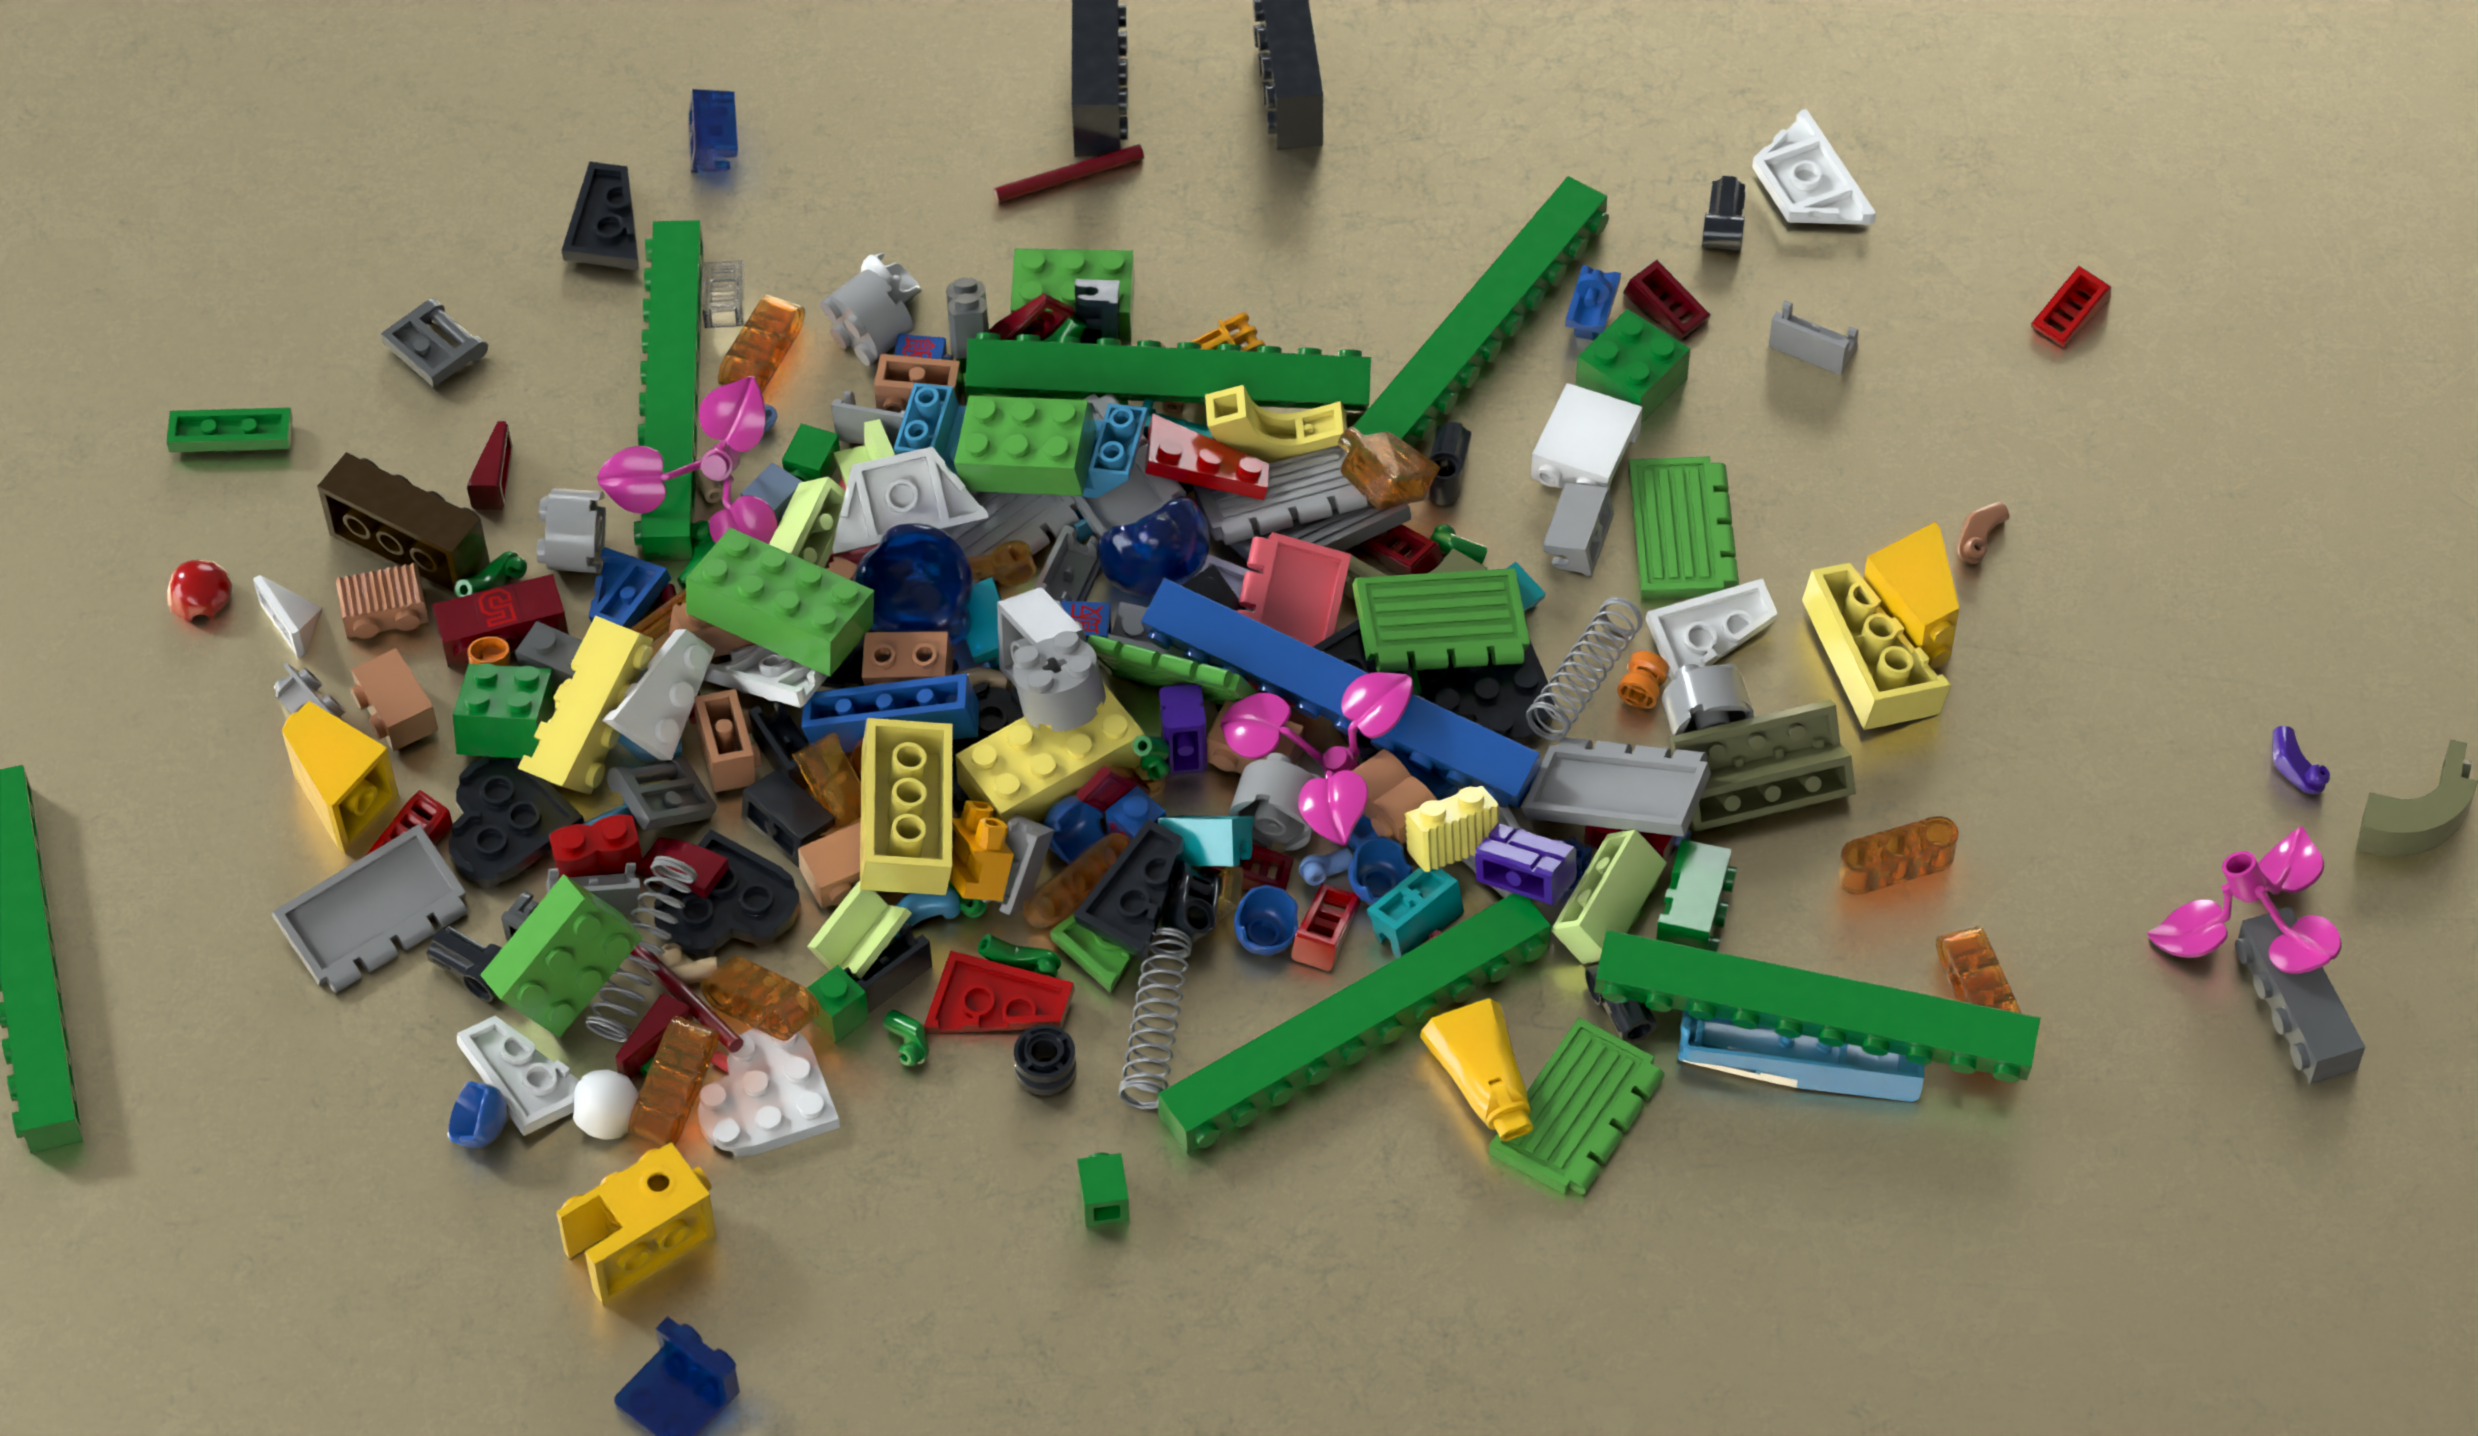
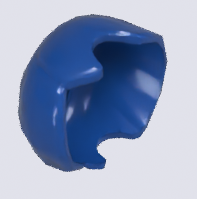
[1043,795,1106,864]
[1348,836,1413,905]
[1234,885,1299,956]
[448,1081,507,1149]

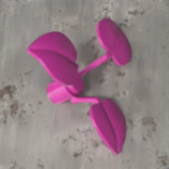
[597,376,778,544]
[1220,672,1413,846]
[2147,826,2342,974]

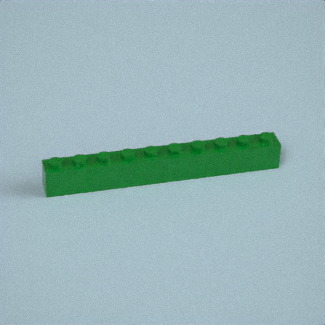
[1348,176,1609,478]
[634,220,704,562]
[965,333,1371,411]
[0,765,83,1153]
[1158,893,1551,1154]
[1594,930,2041,1083]

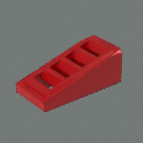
[2031,266,2111,348]
[364,790,453,857]
[1291,883,1361,971]

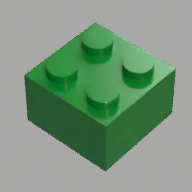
[1575,309,1690,424]
[452,663,555,759]

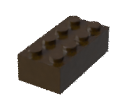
[317,452,490,598]

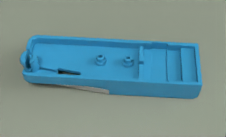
[1678,1011,1924,1102]

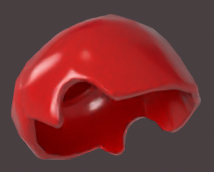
[167,559,233,621]

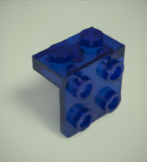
[614,1316,740,1436]

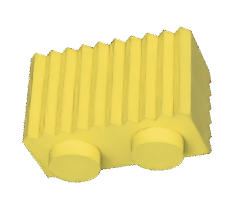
[1405,786,1499,872]

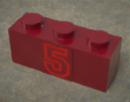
[432,574,569,667]

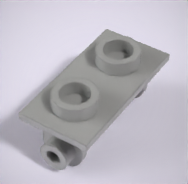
[274,663,348,724]

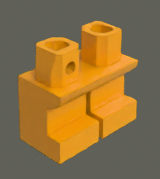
[949,800,1014,901]

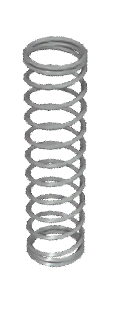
[1526,597,1643,741]
[585,856,698,1042]
[1118,927,1193,1109]

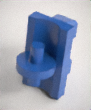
[1565,265,1621,340]

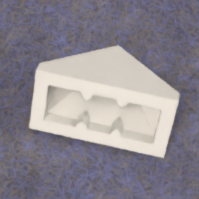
[253,575,322,658]

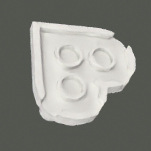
[698,1021,840,1157]

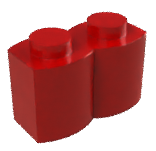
[549,815,642,878]

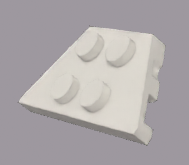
[1752,109,1876,225]
[832,447,988,555]
[703,644,828,707]

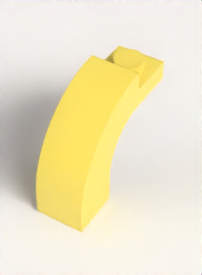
[1205,385,1349,464]

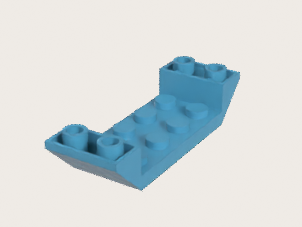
[893,383,1149,498]

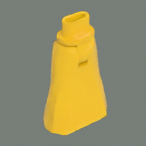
[1420,998,1533,1141]

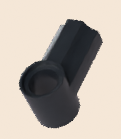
[1702,176,1746,251]
[1424,421,1472,505]
[426,927,502,1002]
[1585,964,1656,1044]

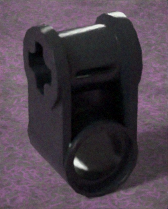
[1161,860,1222,949]

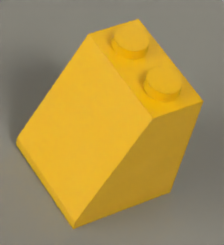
[1864,522,1959,668]
[281,701,399,853]

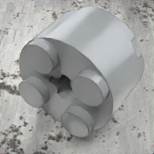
[820,269,913,366]
[537,488,606,573]
[1013,631,1106,731]
[1662,664,1755,736]
[1229,753,1322,850]

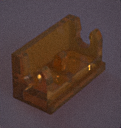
[792,732,861,829]

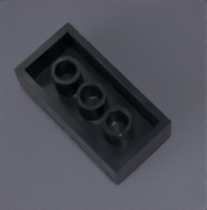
[1072,0,1128,157]
[1253,0,1323,149]

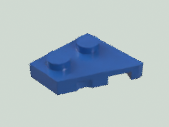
[589,547,671,630]

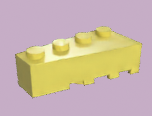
[1802,563,1951,730]
[518,616,653,795]

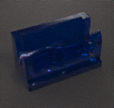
[688,89,738,173]

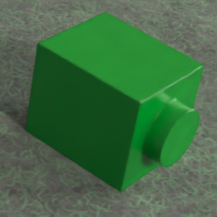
[782,423,840,482]
[804,965,869,1044]
[1077,1152,1130,1227]

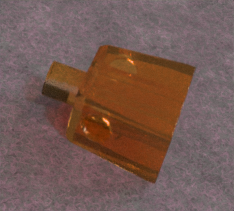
[1338,427,1441,510]

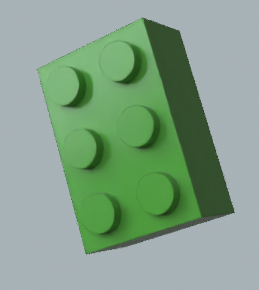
[1010,248,1134,342]
[954,395,1097,496]
[480,874,643,1038]

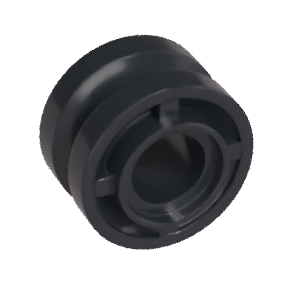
[1014,1025,1076,1095]

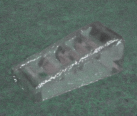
[702,260,744,328]

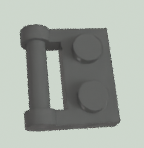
[381,298,488,387]
[607,755,718,831]

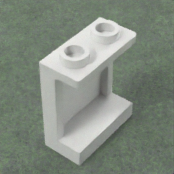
[1531,383,1642,494]

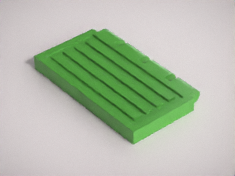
[1628,456,1739,600]
[1352,568,1530,672]
[1087,634,1258,705]
[1489,1017,1665,1195]

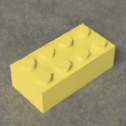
[955,682,1145,839]
[860,718,952,895]

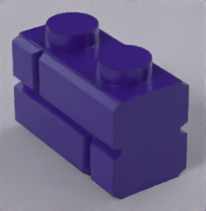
[1159,683,1207,776]
[1475,823,1577,906]

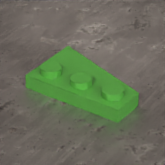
[1051,908,1133,994]

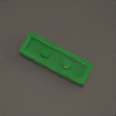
[166,407,293,452]

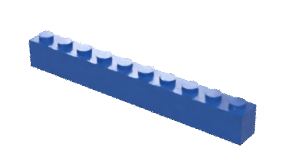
[1141,578,1542,808]

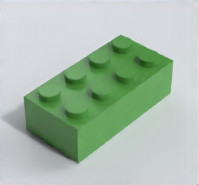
[686,527,874,677]

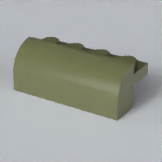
[1669,699,1856,832]

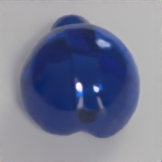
[1098,496,1210,598]
[854,523,974,646]

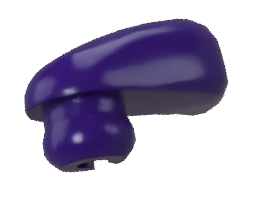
[2272,726,2330,794]

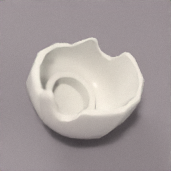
[861,253,922,305]
[572,1069,639,1140]

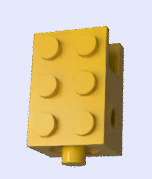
[556,1142,716,1305]

